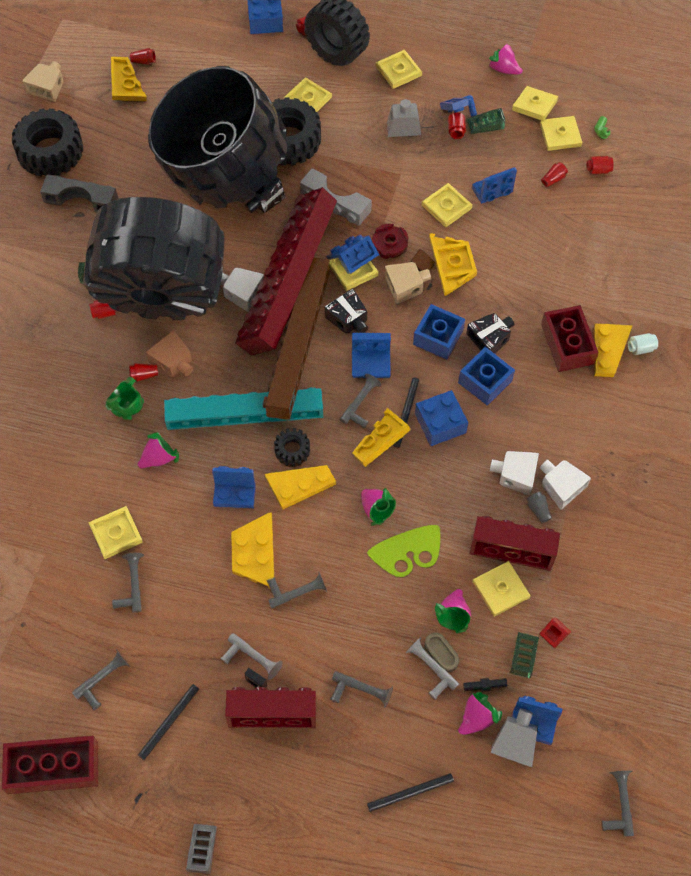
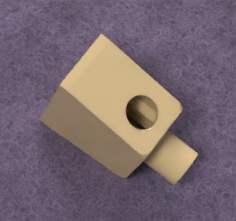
[22,61,63,102]
[384,262,431,304]

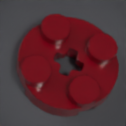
[372,224,409,259]

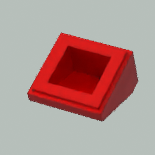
[539,617,571,648]

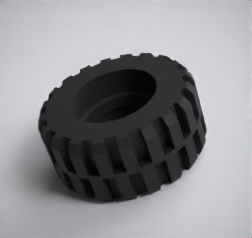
[304,0,370,66]
[272,97,321,166]
[11,108,83,177]

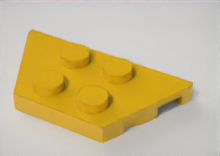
[429,233,477,296]
[231,513,274,589]

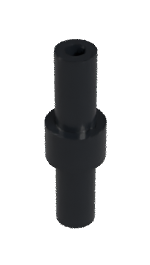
[463,678,507,692]

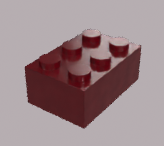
[541,305,599,372]

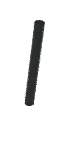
[393,377,420,448]
[138,684,199,761]
[367,773,454,812]

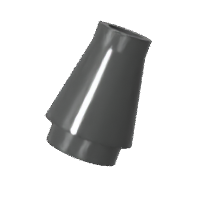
[527,492,552,524]

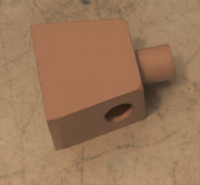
[146,330,193,377]

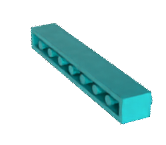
[164,387,323,430]

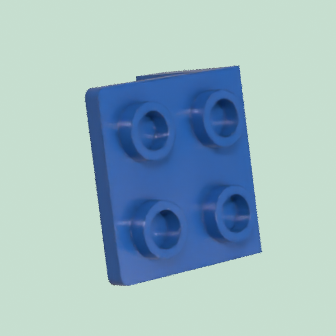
[472,167,517,204]
[326,235,379,274]
[352,333,391,378]
[212,466,256,508]
[512,696,563,745]

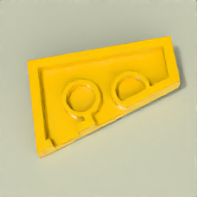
[111,57,147,101]
[593,323,632,377]
[352,408,411,467]
[264,465,336,510]

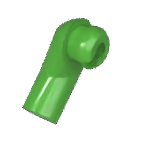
[594,116,610,139]

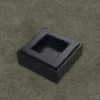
[244,668,268,688]

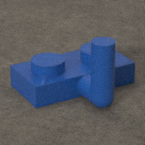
[440,95,477,117]

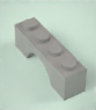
[300,168,372,226]

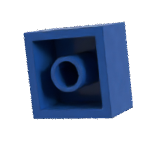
[247,0,283,34]
[413,304,465,360]
[458,347,515,406]
[415,390,468,446]

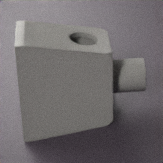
[387,99,421,137]
[491,708,537,767]

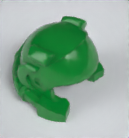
[105,377,144,420]

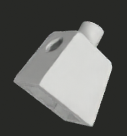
[221,268,264,311]
[490,451,539,495]
[540,460,591,510]

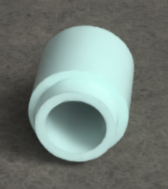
[628,333,658,355]

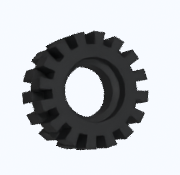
[274,428,310,467]

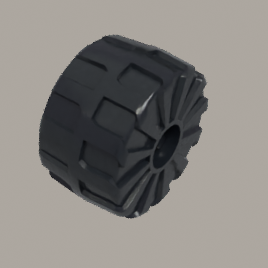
[148,66,287,208]
[84,197,225,321]

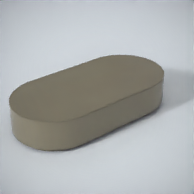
[424,633,459,672]

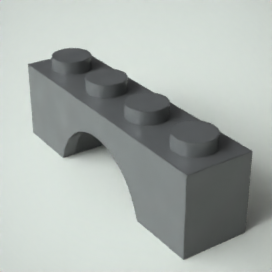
[40,175,118,213]

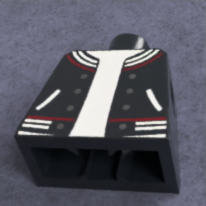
[245,176,286,213]
[324,288,368,334]
[466,313,514,354]

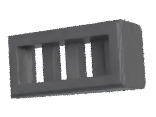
[186,824,217,874]

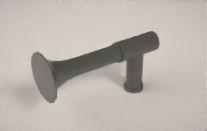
[340,374,381,429]
[112,553,144,613]
[266,572,327,608]
[72,649,130,711]
[330,671,393,708]
[602,770,634,837]

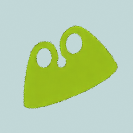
[367,525,440,577]

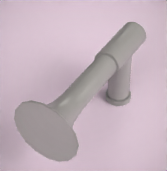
[220,633,283,680]
[406,637,459,700]

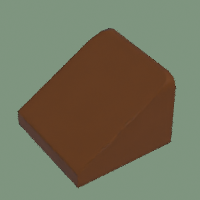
[411,249,435,272]

